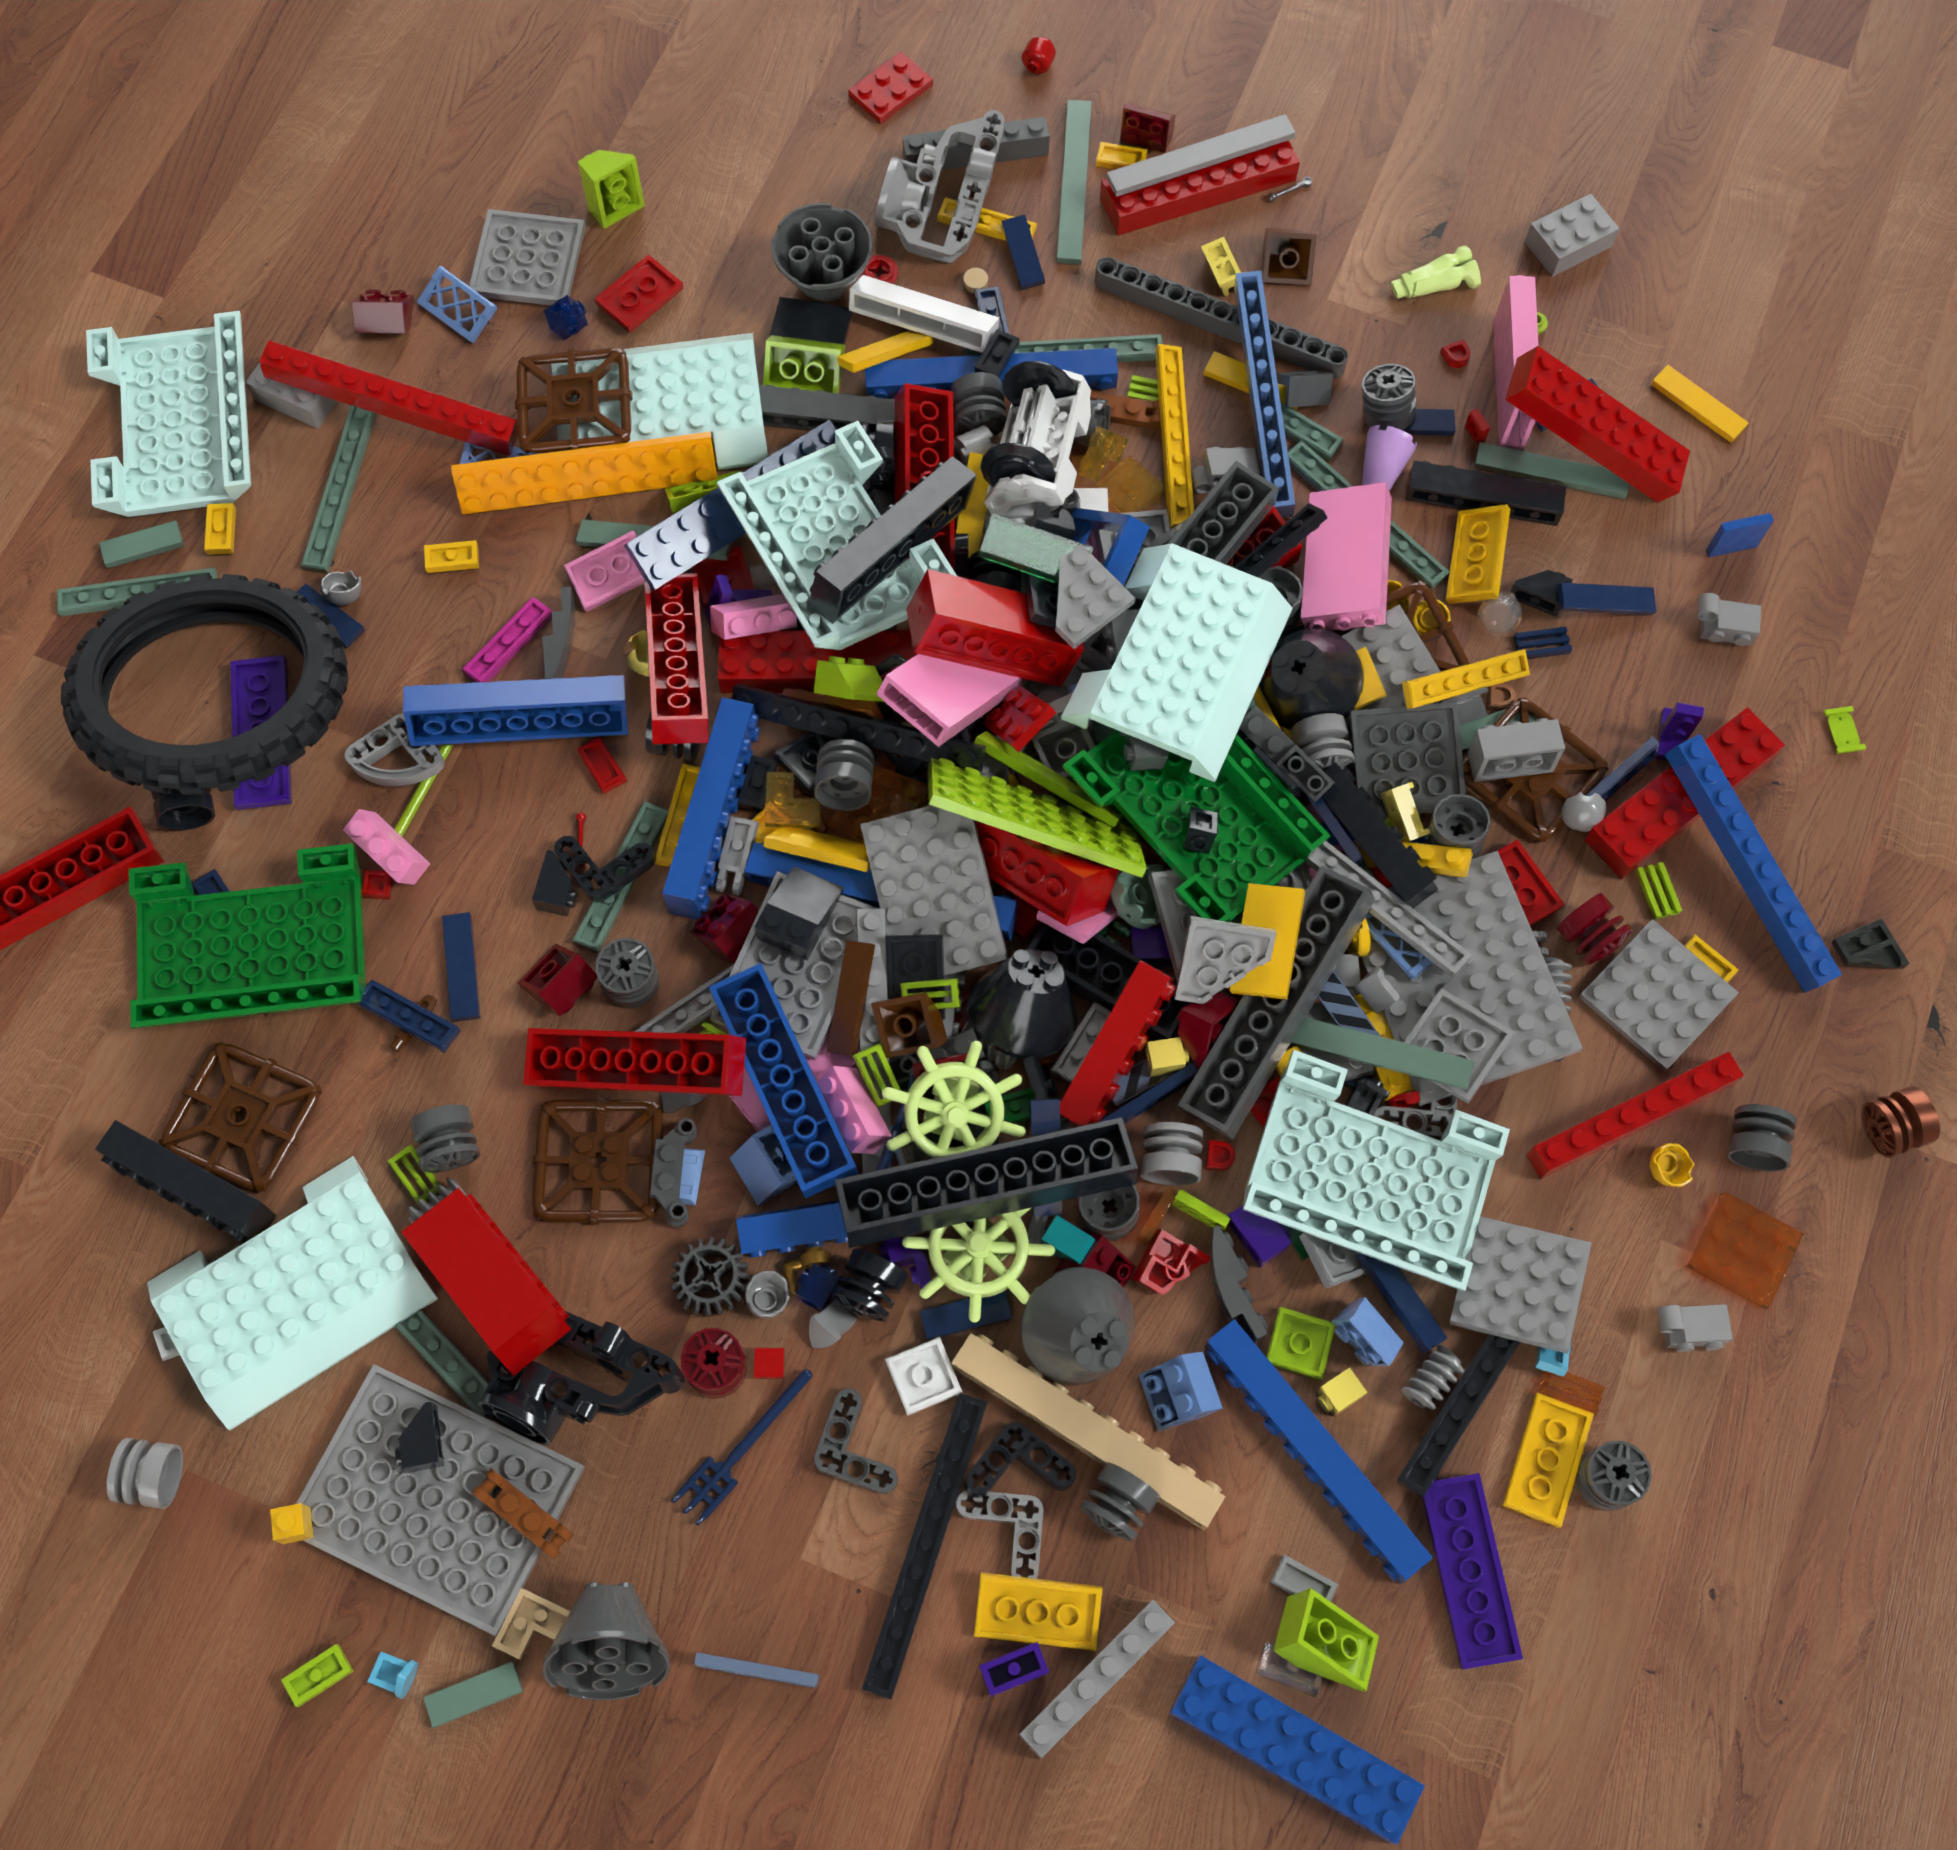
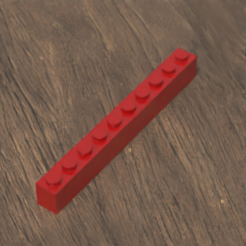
[259,340,518,456]

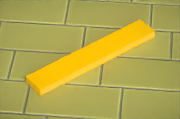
[1402,649,1530,709]

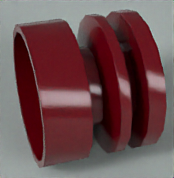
[1556,893,1633,966]
[681,1328,747,1399]

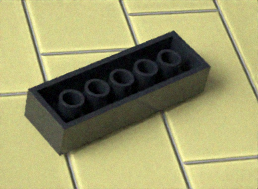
[1027,923,1191,1041]
[95,1120,276,1244]

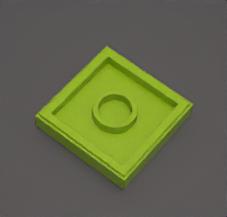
[1266,1307,1335,1381]

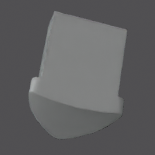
[1355,966,1400,1014]
[809,1300,857,1348]

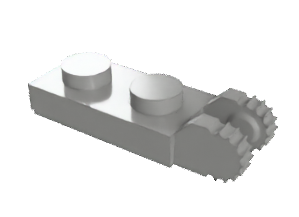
[716,816,759,896]

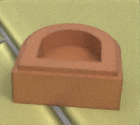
[1487,683,1516,711]

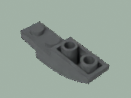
[1239,705,1335,802]
[889,1029,985,1089]
[1209,1225,1268,1343]

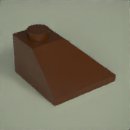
[1262,228,1317,285]
[871,992,948,1058]

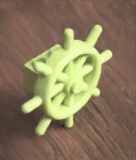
[882,1041,1026,1158]
[902,1208,1055,1322]

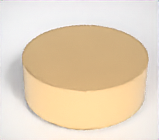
[964,268,988,293]

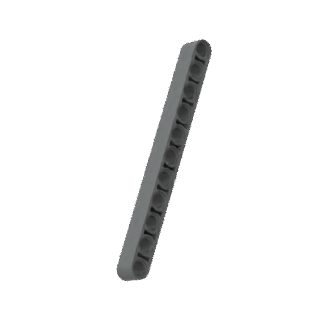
[1095,257,1348,379]

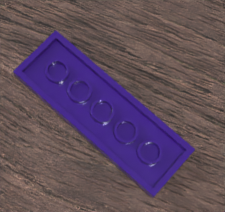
[230,655,292,810]
[1422,1473,1523,1670]

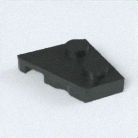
[1831,918,1910,969]

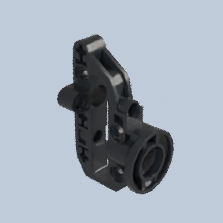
[477,1311,685,1446]

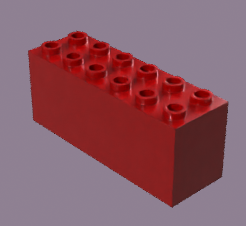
[906,569,1084,687]
[975,820,1119,927]
[401,1187,571,1376]

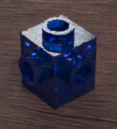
[544,295,589,340]

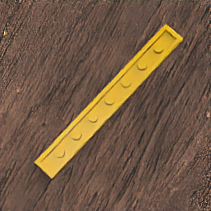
[1155,344,1194,529]

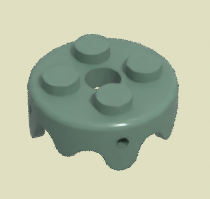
[1111,864,1165,929]

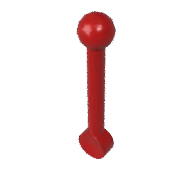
[575,812,586,867]

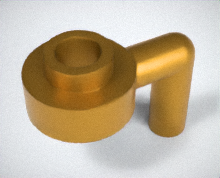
[782,1246,830,1296]

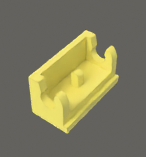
[1201,237,1241,296]
[1380,782,1430,842]

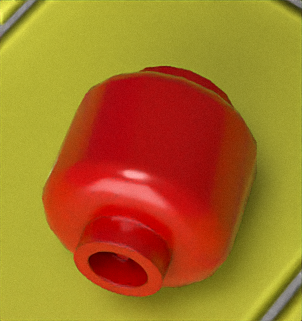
[1021,37,1056,74]

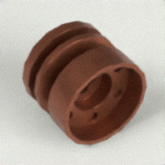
[1861,1086,1940,1158]

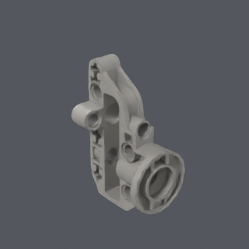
[874,110,1005,264]

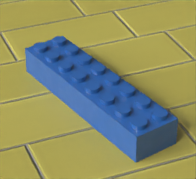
[403,675,628,746]
[662,697,760,920]
[709,963,859,1199]
[1168,1655,1425,1845]

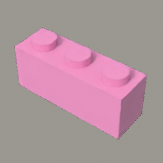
[710,594,797,640]
[343,809,430,885]
[817,1066,892,1154]

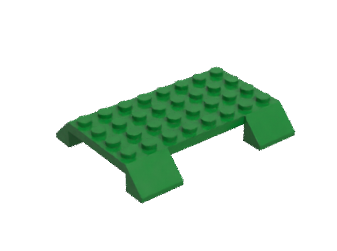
[1062,730,1330,922]
[129,843,366,1029]

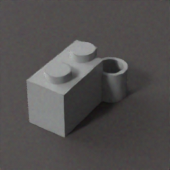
[1191,446,1260,494]
[1697,593,1761,646]
[1657,1304,1733,1352]

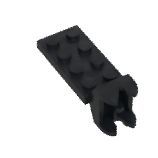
[1013,502,1075,628]

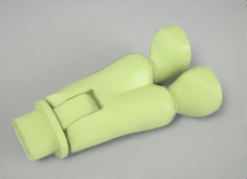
[1390,245,1481,299]

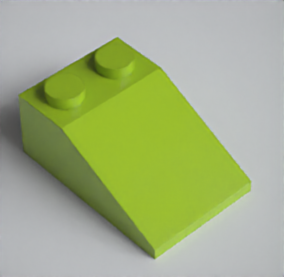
[1273,1588,1379,1692]

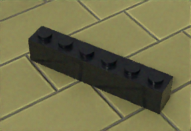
[1405,461,1566,526]
[1321,762,1438,909]

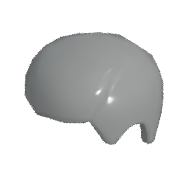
[320,570,362,606]
[1561,792,1606,832]
[745,1270,789,1318]

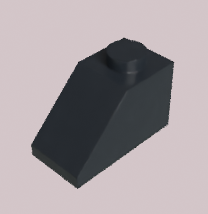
[1508,570,1573,617]
[532,850,578,916]
[395,1401,444,1473]

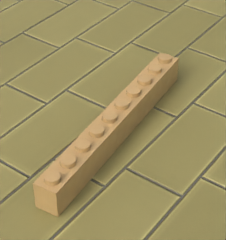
[952,1333,1226,1531]

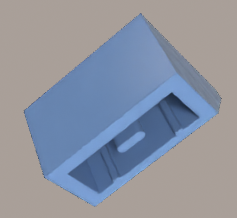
[729,1125,798,1207]
[1331,1297,1404,1367]
[1139,1352,1223,1432]

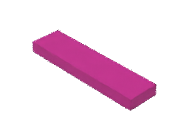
[462,597,553,683]

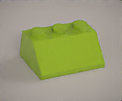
[578,150,645,229]
[763,335,845,394]
[665,470,740,515]

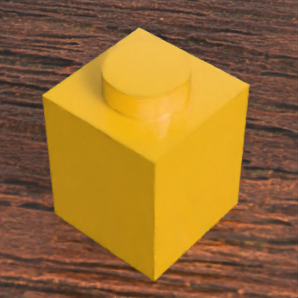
[270,1503,314,1544]

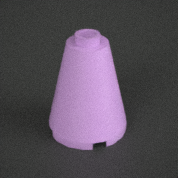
[1362,425,1417,491]

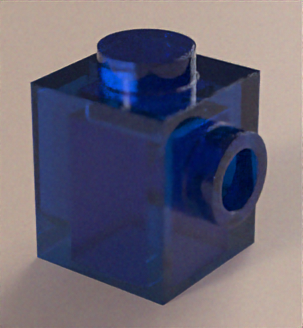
[796,1263,840,1312]

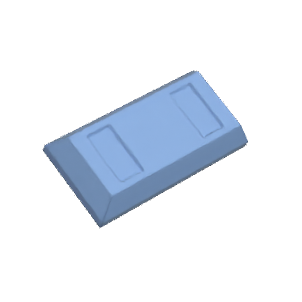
[679,1147,705,1206]

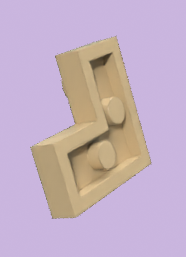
[492,1588,570,1660]

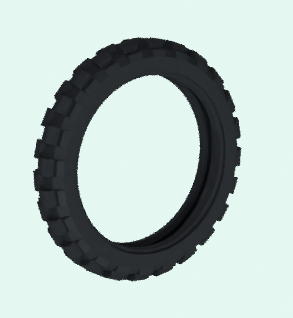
[61,574,348,795]

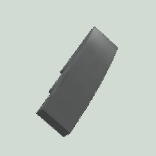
[542,586,575,679]

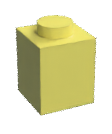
[1145,1037,1189,1077]
[1317,1367,1367,1416]

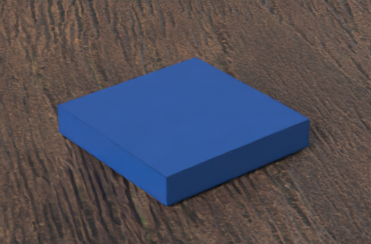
[1706,513,1774,557]

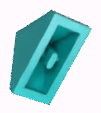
[1041,1215,1095,1264]

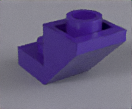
[880,1238,931,1290]

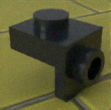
[1345,1078,1390,1116]

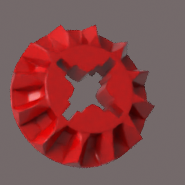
[860,255,899,284]

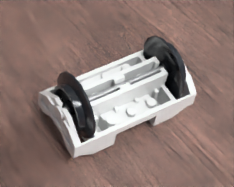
[980,361,1091,517]

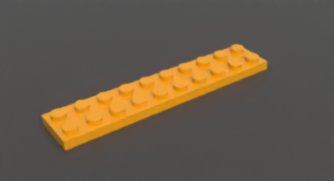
[451,432,718,515]

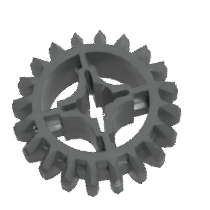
[670,1237,750,1317]

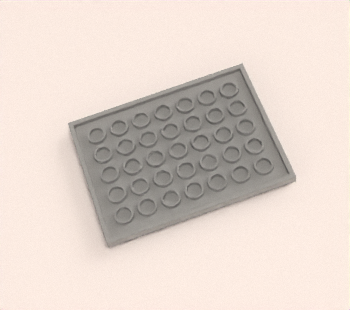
[1361,851,1583,1106]
[296,1364,585,1636]

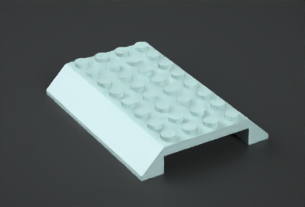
[86,311,251,517]
[551,333,768,470]
[717,421,957,650]
[1061,543,1292,782]
[1243,1050,1510,1291]
[147,1156,438,1431]

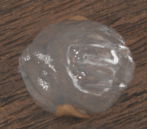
[1477,593,1522,634]

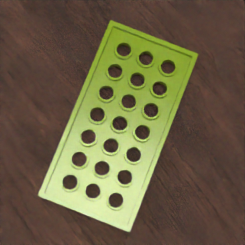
[928,758,1146,878]

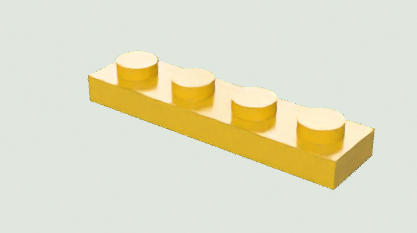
[1360,842,1473,878]
[1353,994,1414,1101]

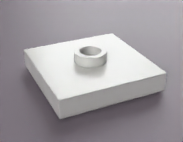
[885,1337,962,1416]

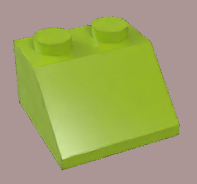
[814,656,885,702]

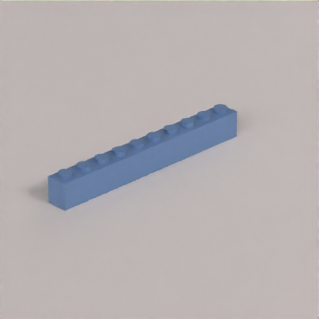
[1234,270,1295,518]

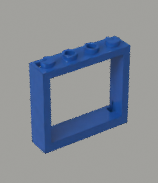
[1067,508,1150,586]

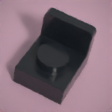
[1183,807,1218,854]

